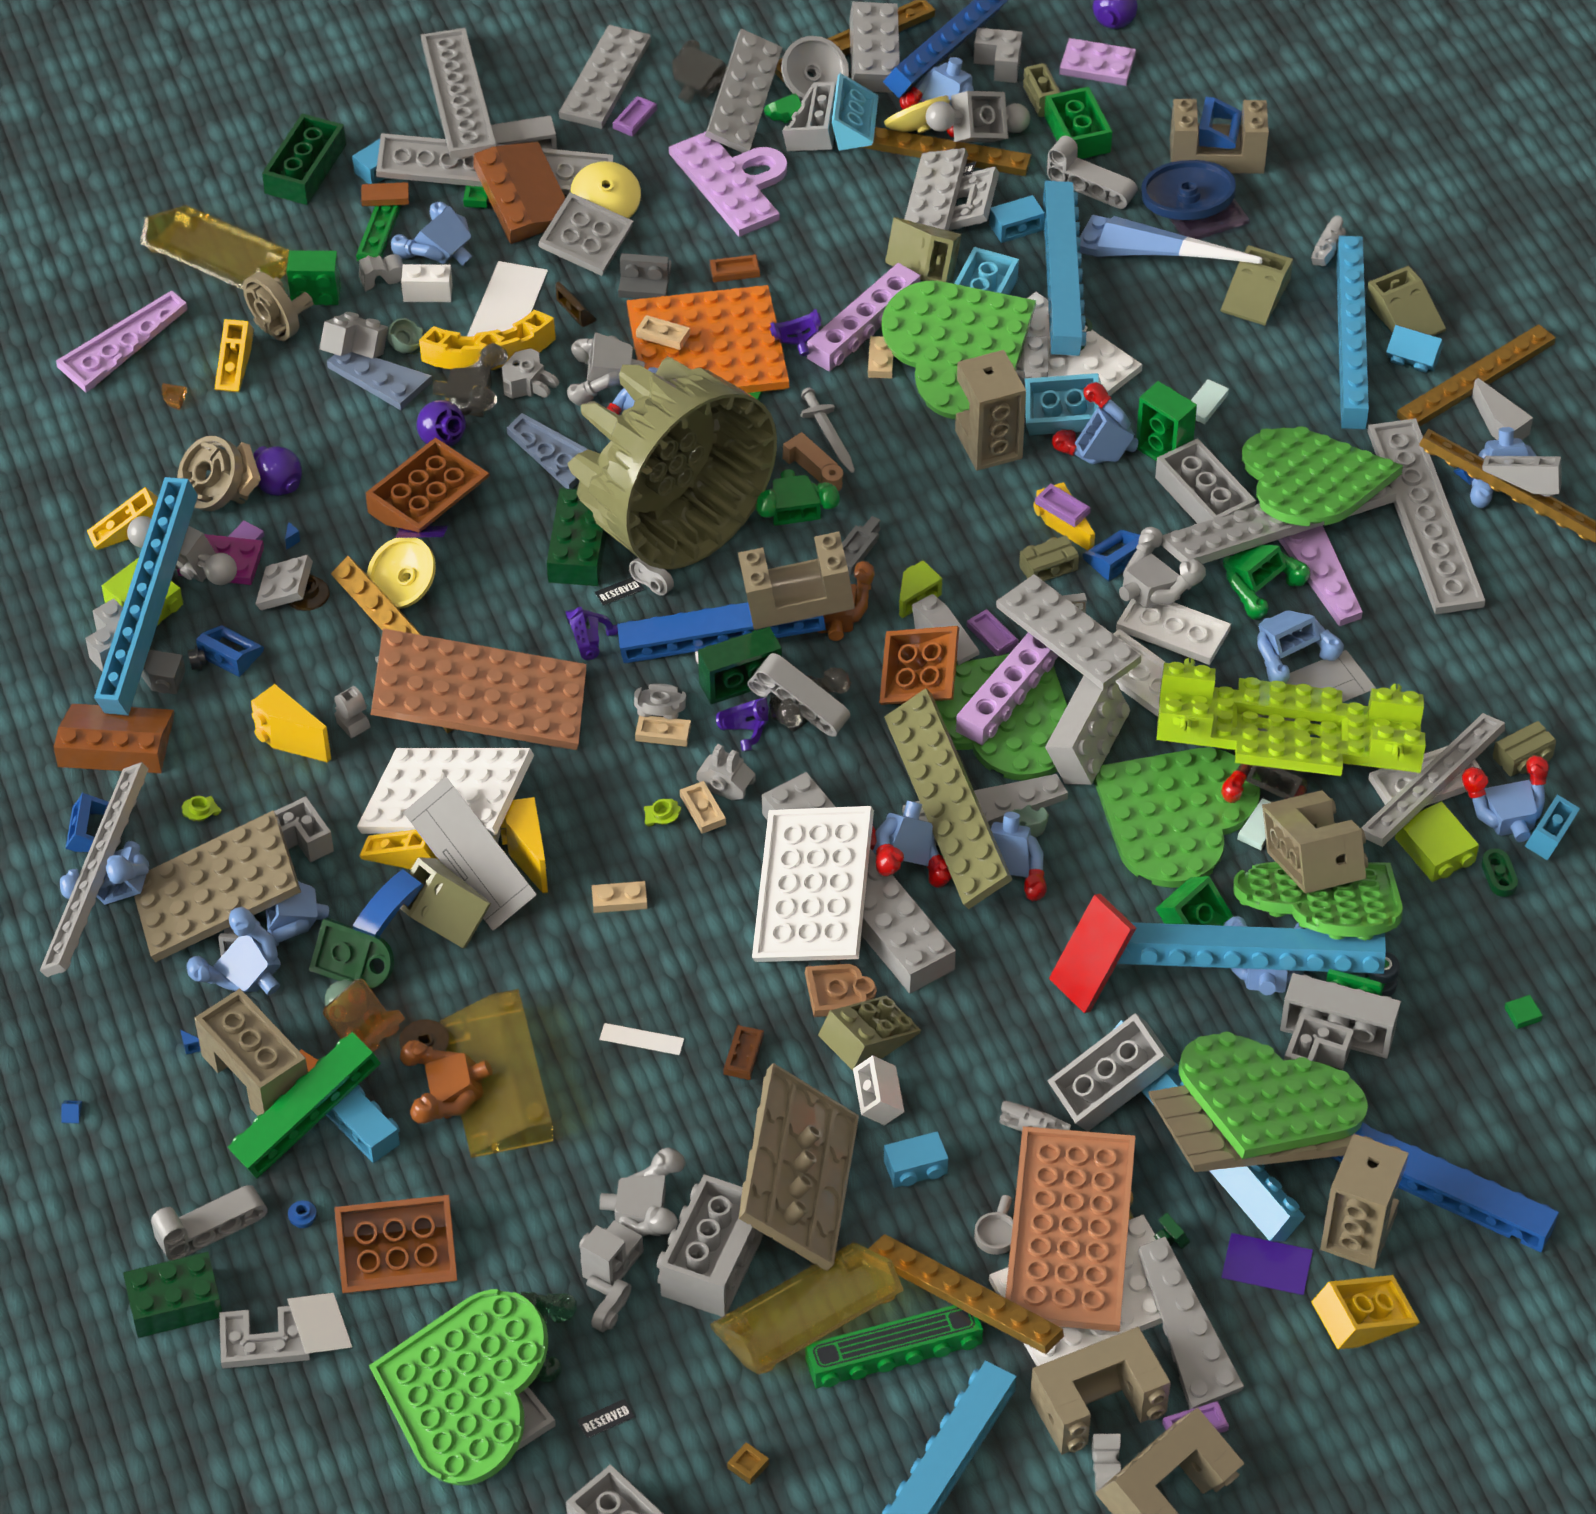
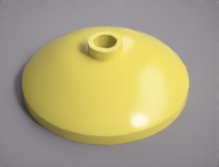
[884,96,950,134]
[571,161,641,219]
[367,538,436,609]

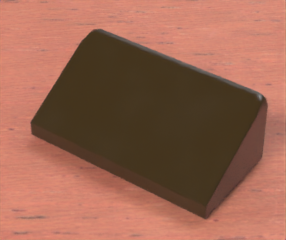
[556,281,597,327]

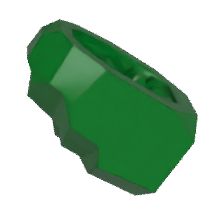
[763,93,802,123]

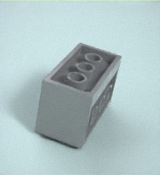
[657,1174,764,1318]

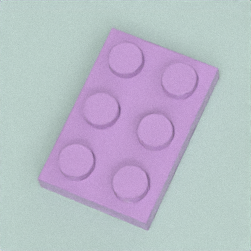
[1059,38,1136,86]

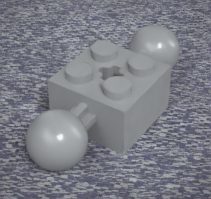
[926,91,1030,143]
[127,516,237,585]

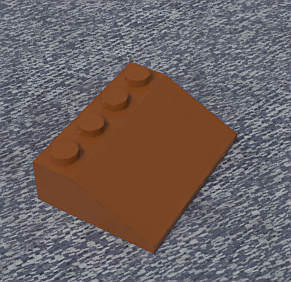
[474,142,566,244]
[366,437,489,533]
[54,703,175,773]
[334,1195,457,1293]

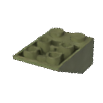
[885,217,962,283]
[1221,245,1293,326]
[1366,266,1446,336]
[400,857,491,948]
[818,996,921,1071]

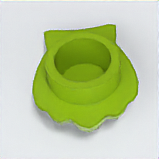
[182,796,221,821]
[644,799,681,826]

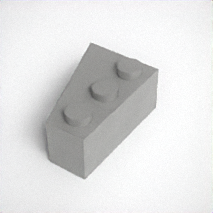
[782,82,836,151]

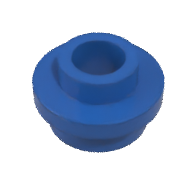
[288,1201,317,1228]

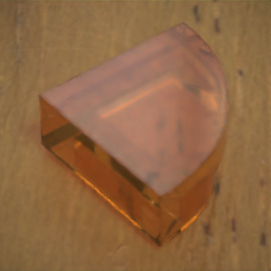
[162,383,187,410]

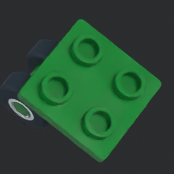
[1326,952,1400,997]

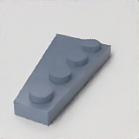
[327,352,432,410]
[507,413,589,489]

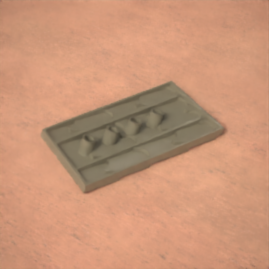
[739,1063,859,1271]
[1149,1085,1352,1172]

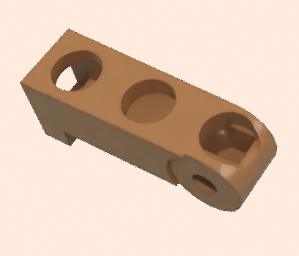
[783,432,843,491]

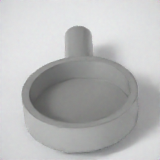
[974,1195,1013,1255]

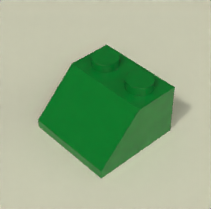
[1155,876,1234,926]

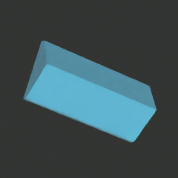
[832,73,879,151]

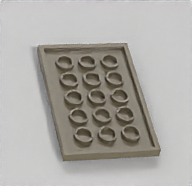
[134,811,301,962]

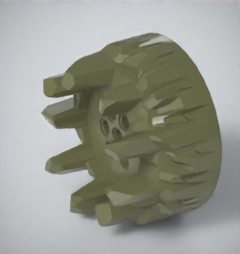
[567,357,777,569]

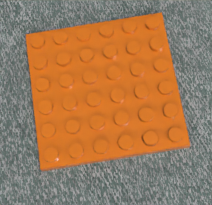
[627,285,789,393]

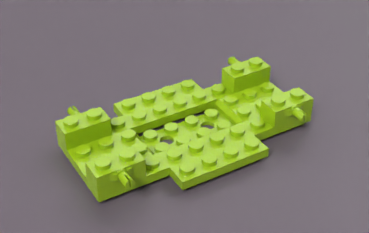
[1157,658,1426,776]

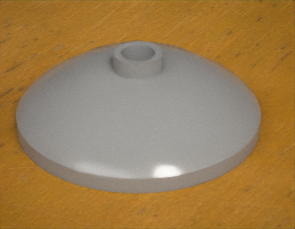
[781,36,849,99]

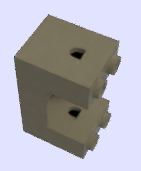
[1170,99,1269,174]
[955,350,1026,471]
[738,531,855,630]
[1262,790,1368,894]
[194,988,308,1116]
[1320,1134,1409,1269]
[1030,1326,1171,1455]
[1095,1407,1244,1514]

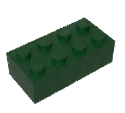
[262,113,346,205]
[547,488,607,586]

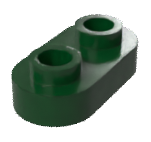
[1481,848,1518,897]

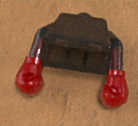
[1221,764,1308,803]

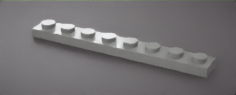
[1362,713,1505,847]

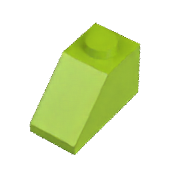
[899,560,942,618]

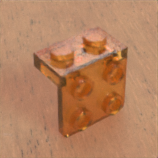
[323,979,405,1052]

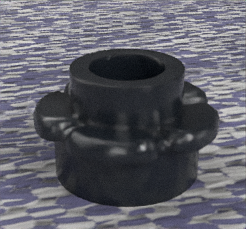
[188,646,207,671]

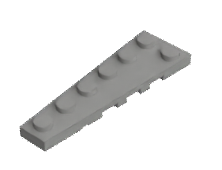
[902,774,1068,845]
[1138,1237,1244,1409]

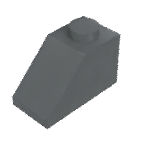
[141,650,185,694]

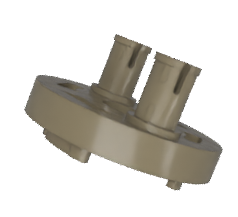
[243,272,313,341]
[177,436,249,511]

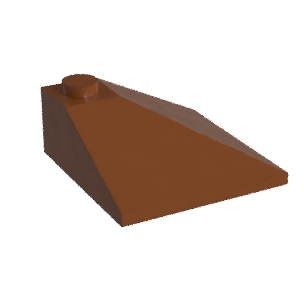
[879,626,959,705]

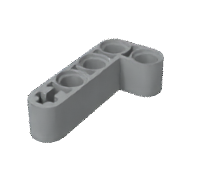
[1047,136,1138,209]
[748,653,851,737]
[151,1185,267,1261]

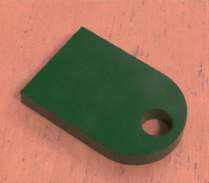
[309,918,394,989]

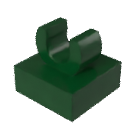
[1154,1213,1190,1249]

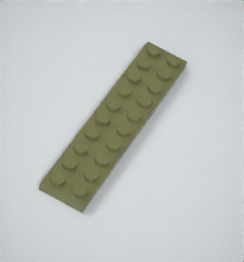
[884,688,1013,909]

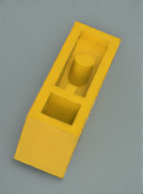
[215,319,254,392]
[1033,482,1095,551]
[87,487,158,550]
[359,830,439,869]

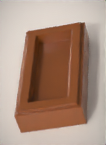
[361,182,409,206]
[710,255,760,282]

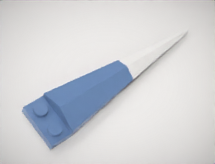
[1079,214,1262,264]

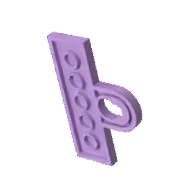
[669,132,787,237]

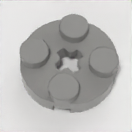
[634,684,686,719]

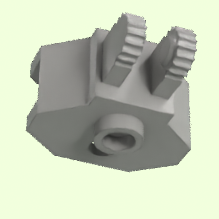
[502,348,559,399]
[697,744,756,800]

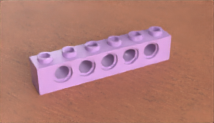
[807,263,920,372]
[956,632,1058,745]

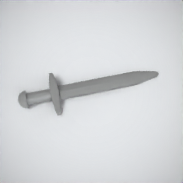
[801,388,854,473]

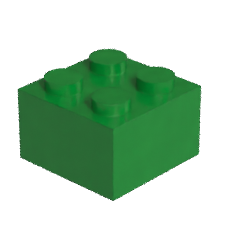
[287,251,341,305]

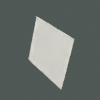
[287,1293,352,1354]

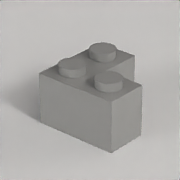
[974,28,1022,83]
[320,312,388,358]
[85,598,123,672]
[274,796,334,862]
[1284,1013,1354,1070]
[579,1220,643,1285]

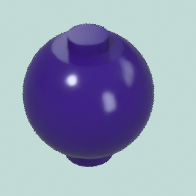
[1093,0,1138,29]
[416,400,466,447]
[253,446,302,496]

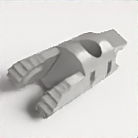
[1311,216,1346,266]
[999,1101,1071,1131]

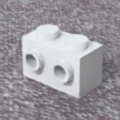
[401,264,453,302]
[853,1056,904,1125]

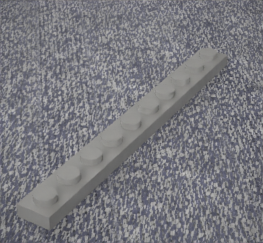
[40,762,148,977]

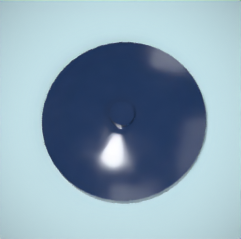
[1142,160,1236,220]

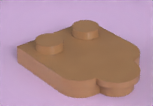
[805,964,877,1017]

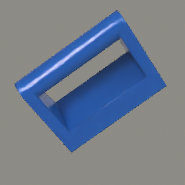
[1199,97,1242,149]
[1082,530,1140,581]
[196,625,264,677]
[66,793,109,852]

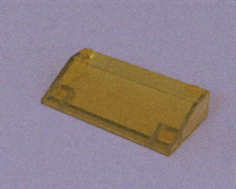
[140,205,290,289]
[439,989,553,1158]
[710,1242,904,1374]

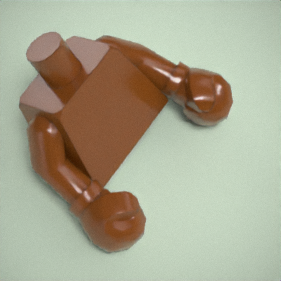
[817,561,875,641]
[400,1040,493,1124]

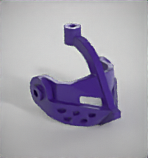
[770,309,822,356]
[565,607,618,660]
[716,697,769,752]

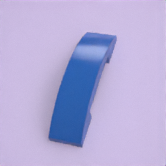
[352,869,424,936]

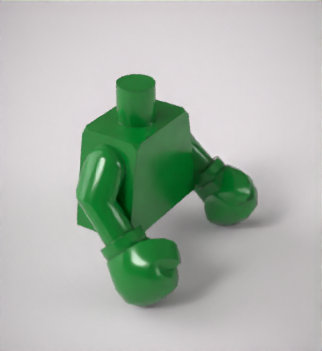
[756,469,840,526]
[1223,545,1310,620]

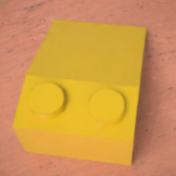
[251,684,331,762]
[500,797,548,893]
[1312,1275,1420,1350]

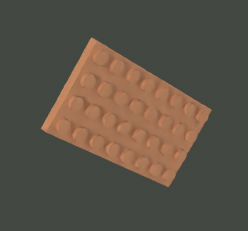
[370,628,587,750]
[1005,1126,1135,1332]

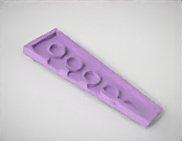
[56,290,187,392]
[1278,525,1362,626]

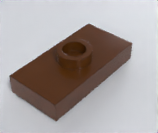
[723,1025,764,1080]

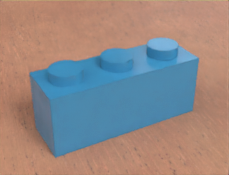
[326,1085,400,1163]

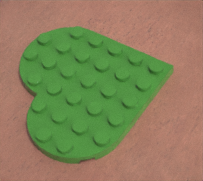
[882,281,1036,419]
[1242,426,1403,526]
[935,654,1067,781]
[1094,747,1260,888]
[1233,862,1403,940]
[1178,1032,1368,1159]
[369,1289,548,1485]

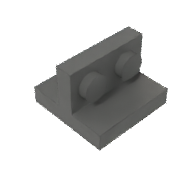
[618,253,672,299]

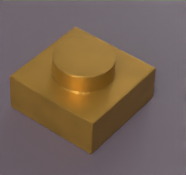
[727,1442,769,1485]

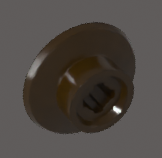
[288,574,330,611]
[399,1019,449,1051]

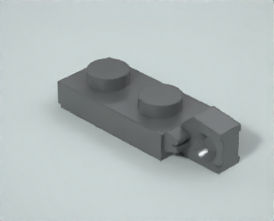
[842,516,881,575]

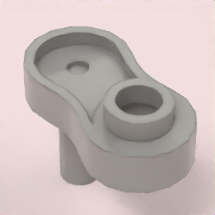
[629,558,674,595]
[586,1275,631,1332]

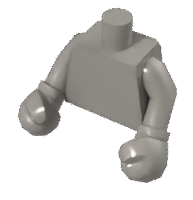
[567,333,645,406]
[1119,527,1206,608]
[600,1148,685,1237]

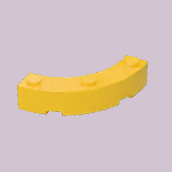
[419,309,556,371]

